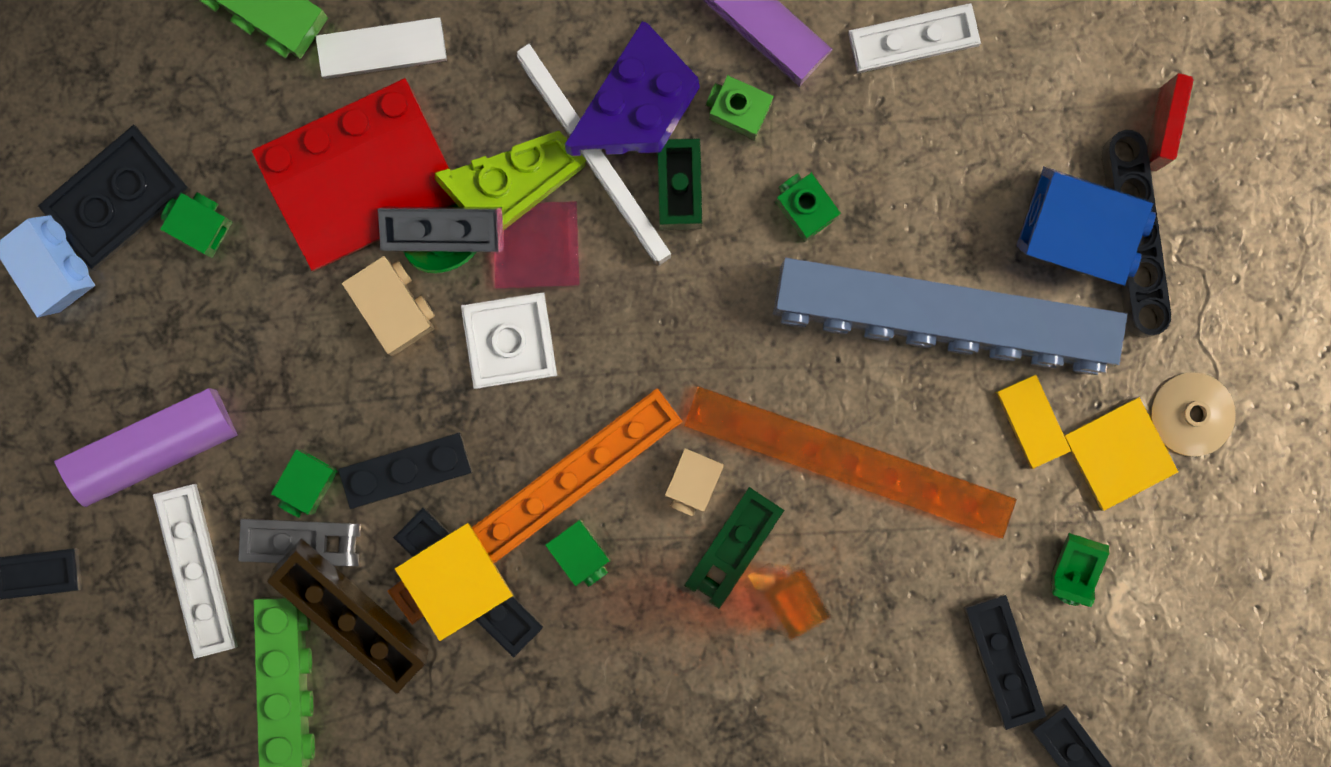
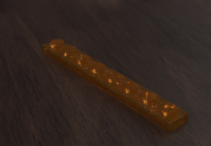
[684,386,1017,539]

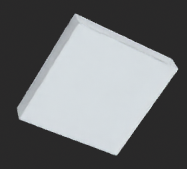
[461,292,558,389]

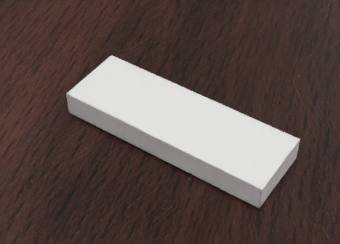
[848,3,981,74]
[316,17,447,79]

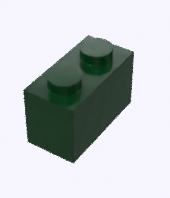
[658,138,702,230]

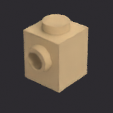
[665,448,724,516]

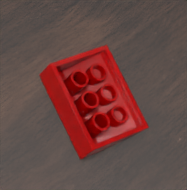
[251,78,456,272]

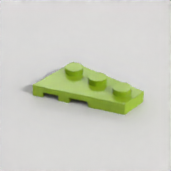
[435,130,587,230]

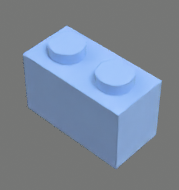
[0,215,96,318]

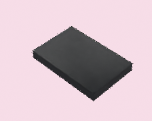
[38,124,191,271]

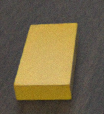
[996,375,1071,469]

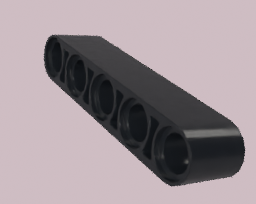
[1102,130,1171,338]

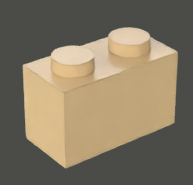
[342,255,435,357]

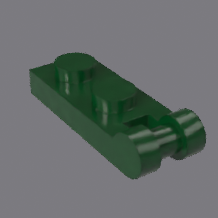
[684,487,785,609]

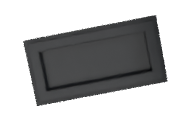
[0,548,82,600]

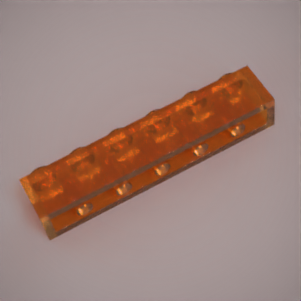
[743,562,831,641]

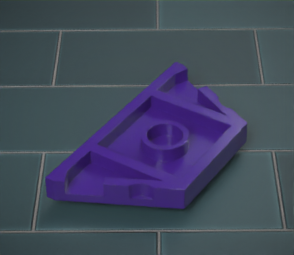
[565,21,700,156]

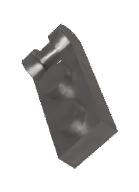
[238,519,361,566]

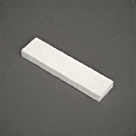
[153,484,238,659]

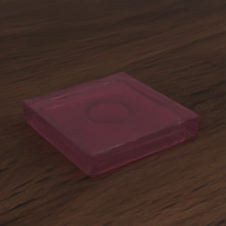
[494,201,580,289]

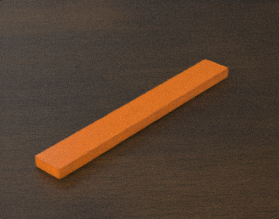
[387,388,683,625]

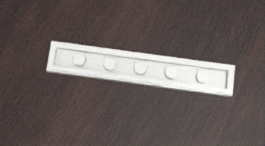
[517,44,671,265]

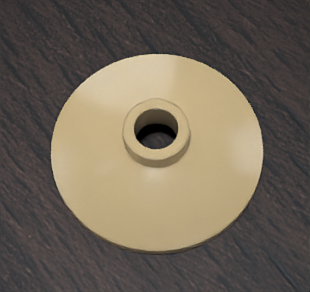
[1151,373,1236,457]

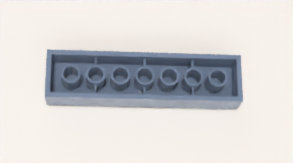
[773,258,1127,375]

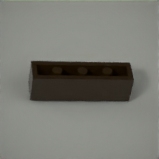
[267,538,429,694]

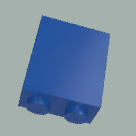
[1016,166,1156,286]

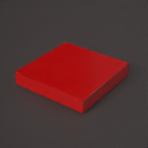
[1147,73,1194,172]

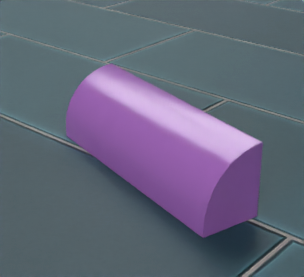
[703,0,833,87]
[54,388,238,507]

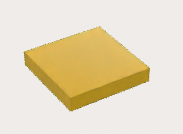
[1064,397,1179,511]
[395,523,513,641]

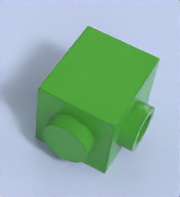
[705,75,774,141]

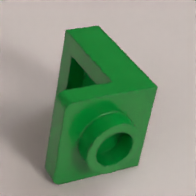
[1051,533,1110,607]

